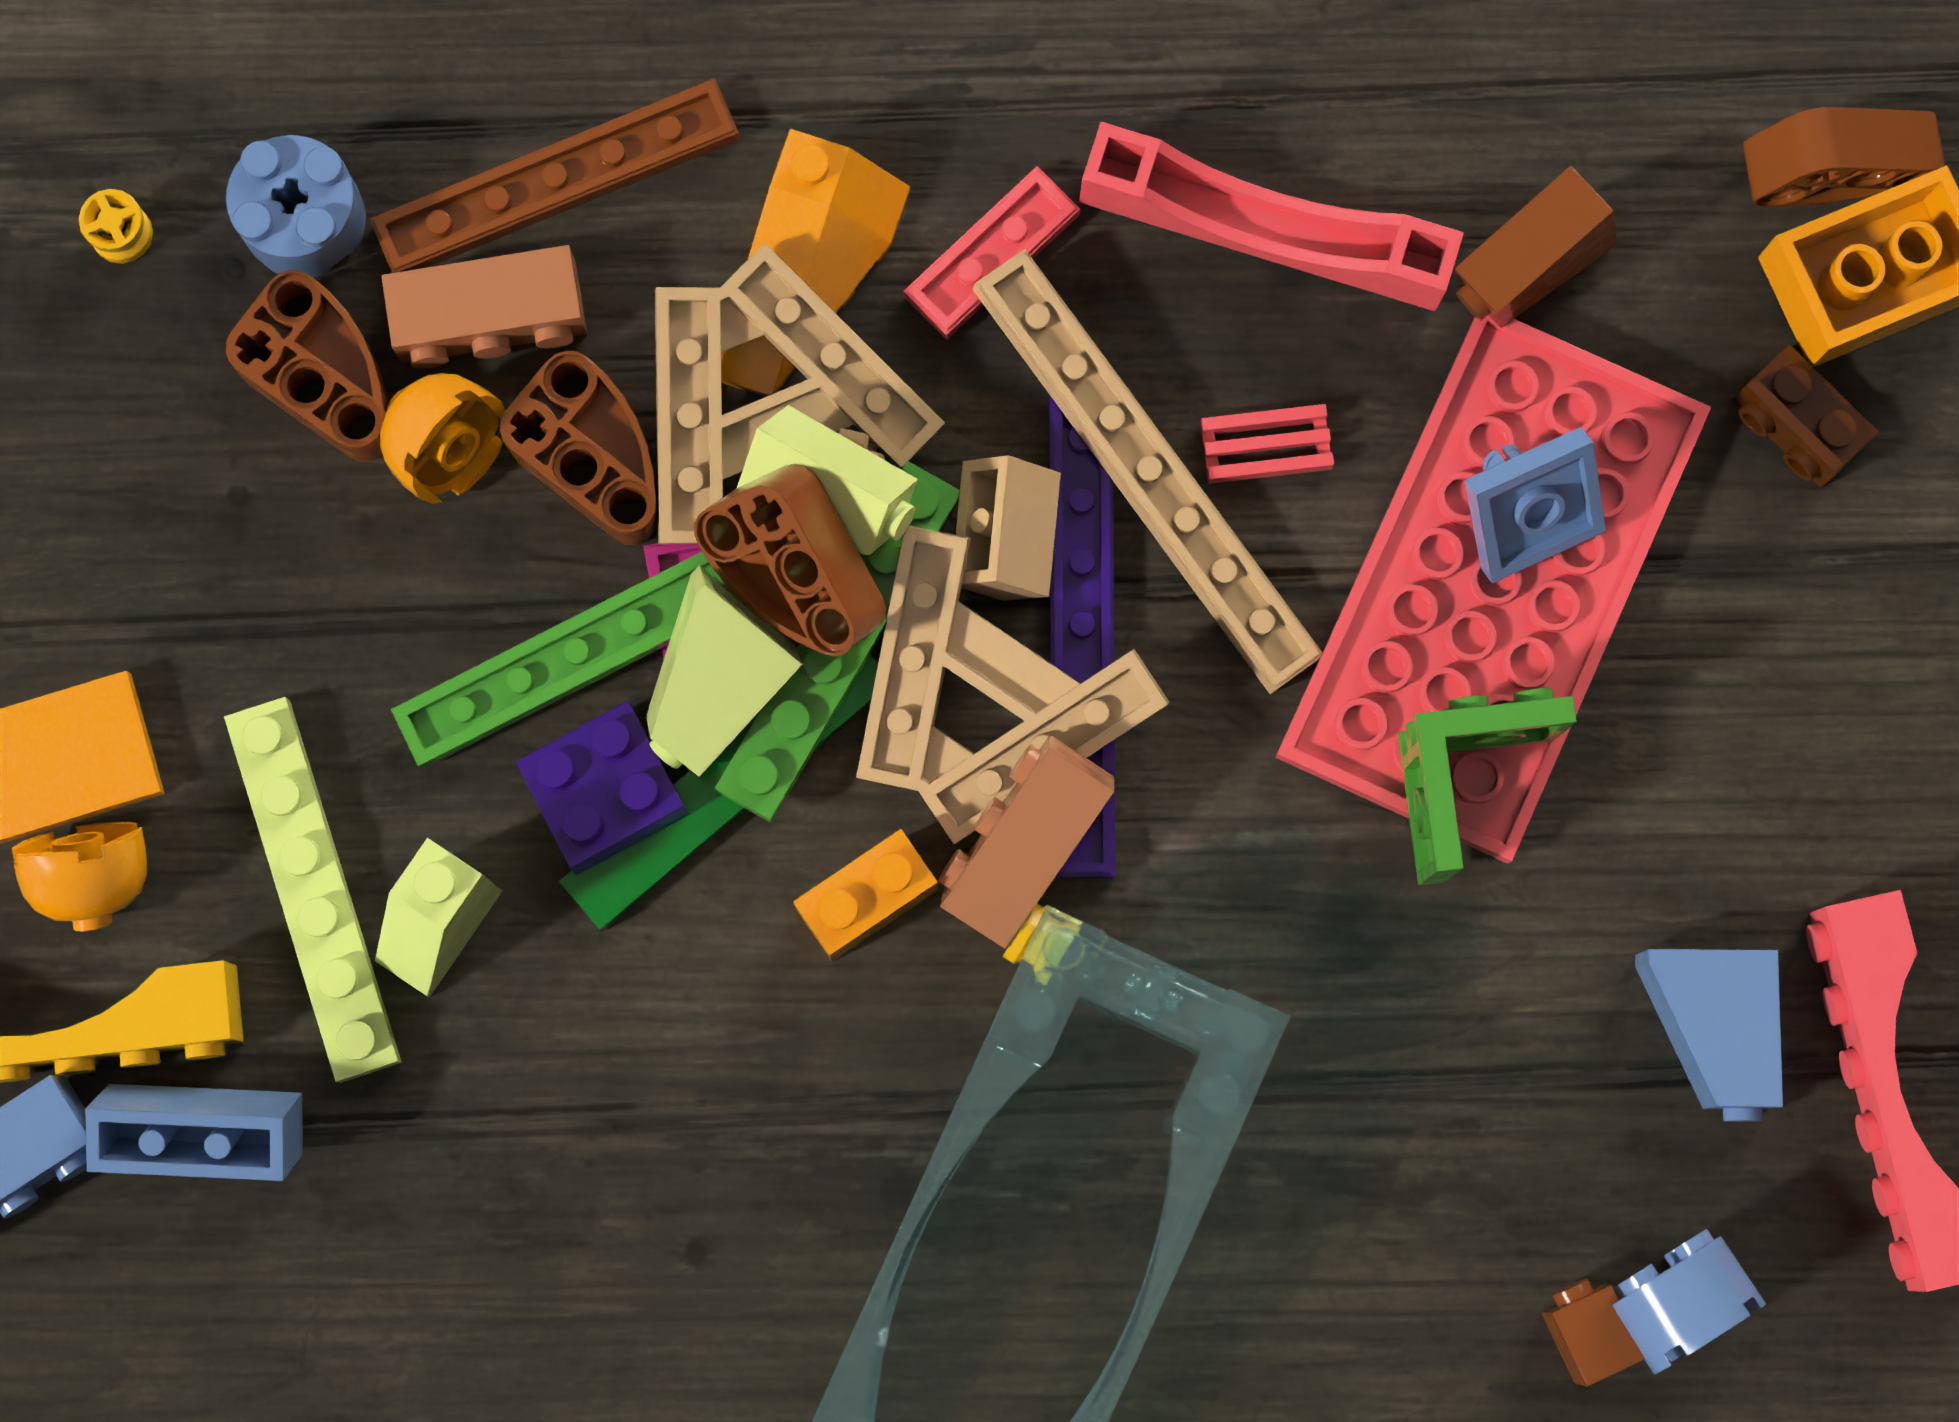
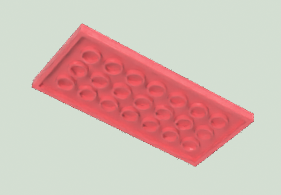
[1275,315,1711,864]

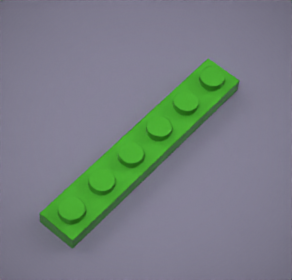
[715,461,960,823]
[391,552,730,768]

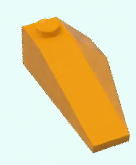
[721,129,910,397]

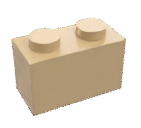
[955,455,1061,601]

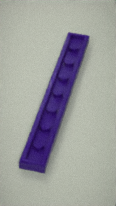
[1049,395,1115,879]

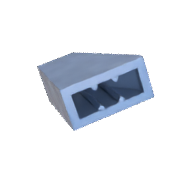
[1635,949,1783,1122]

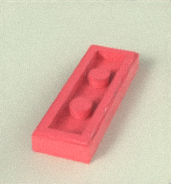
[903,166,1080,340]

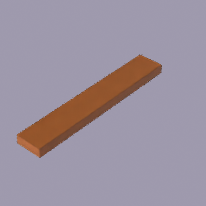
[370,78,740,273]

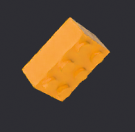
[1758,165,1959,367]

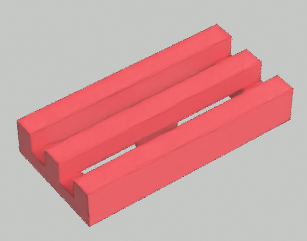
[1200,404,1334,484]

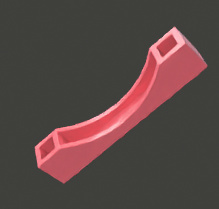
[1079,122,1464,311]
[1806,890,1959,1292]

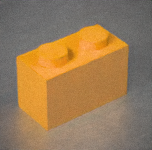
[793,829,938,962]

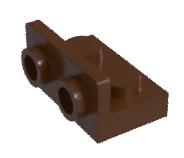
[1731,344,1879,488]

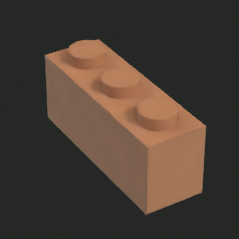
[381,245,587,369]
[938,734,1114,949]

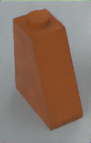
[1455,166,1617,328]

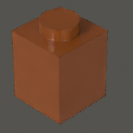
[1541,1278,1645,1387]

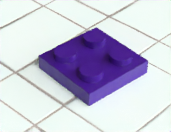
[516,700,689,875]

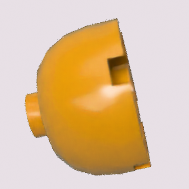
[380,373,506,504]
[12,822,147,931]

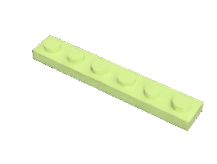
[224,697,402,1083]

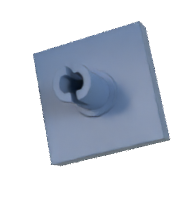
[1465,427,1606,584]

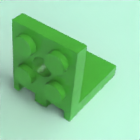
[1398,688,1577,885]

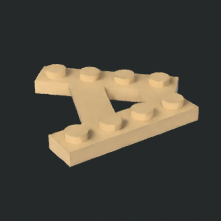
[655,243,945,544]
[856,526,1169,844]

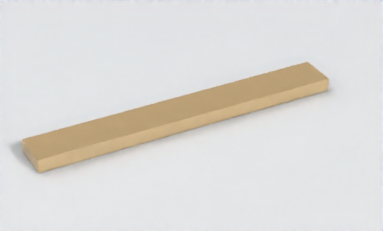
[972,249,1323,694]

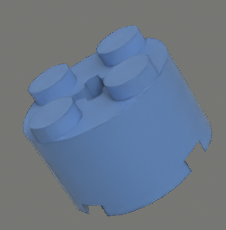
[226,135,366,278]
[1612,1229,1766,1375]

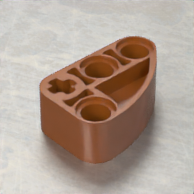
[1742,107,1946,208]
[226,270,390,462]
[500,351,658,545]
[694,464,886,656]

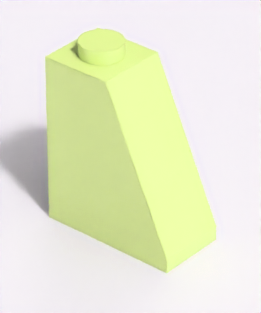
[736,405,918,555]
[646,565,802,777]
[375,838,502,997]

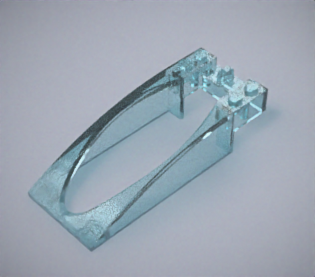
[812,905,1291,1422]

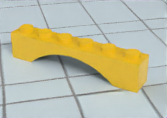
[0,960,244,1083]

